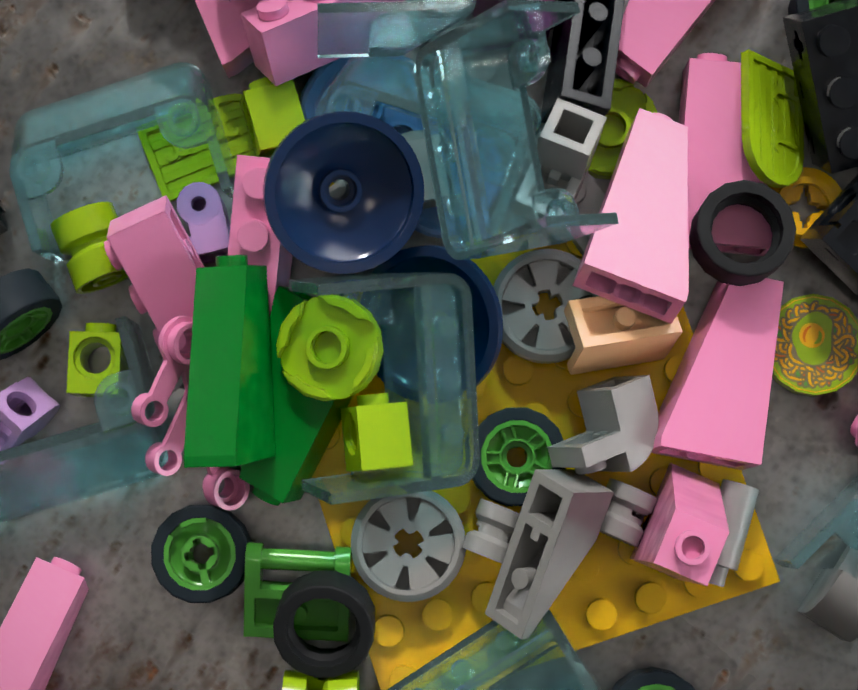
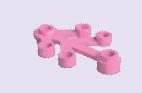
[131,316,250,511]

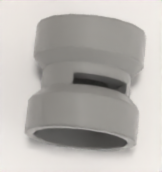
[600,478,658,547]
[462,498,520,564]

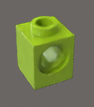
[240,77,305,158]
[66,323,131,398]
[341,393,413,472]

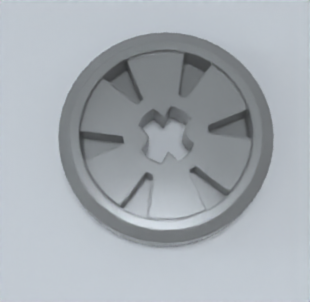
[493,249,598,364]
[351,486,466,602]

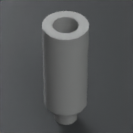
[709,479,760,587]

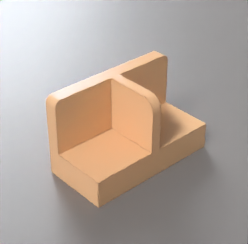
[564,296,683,375]

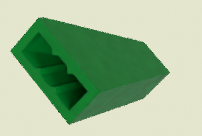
[184,255,276,468]
[239,286,383,506]

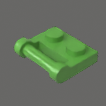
[244,542,352,642]

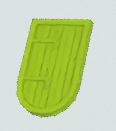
[741,49,804,188]
[136,93,256,202]

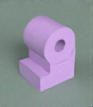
[176,182,230,264]
[0,377,60,462]

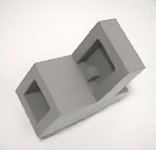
[511,98,607,232]
[547,375,659,475]
[797,529,858,642]

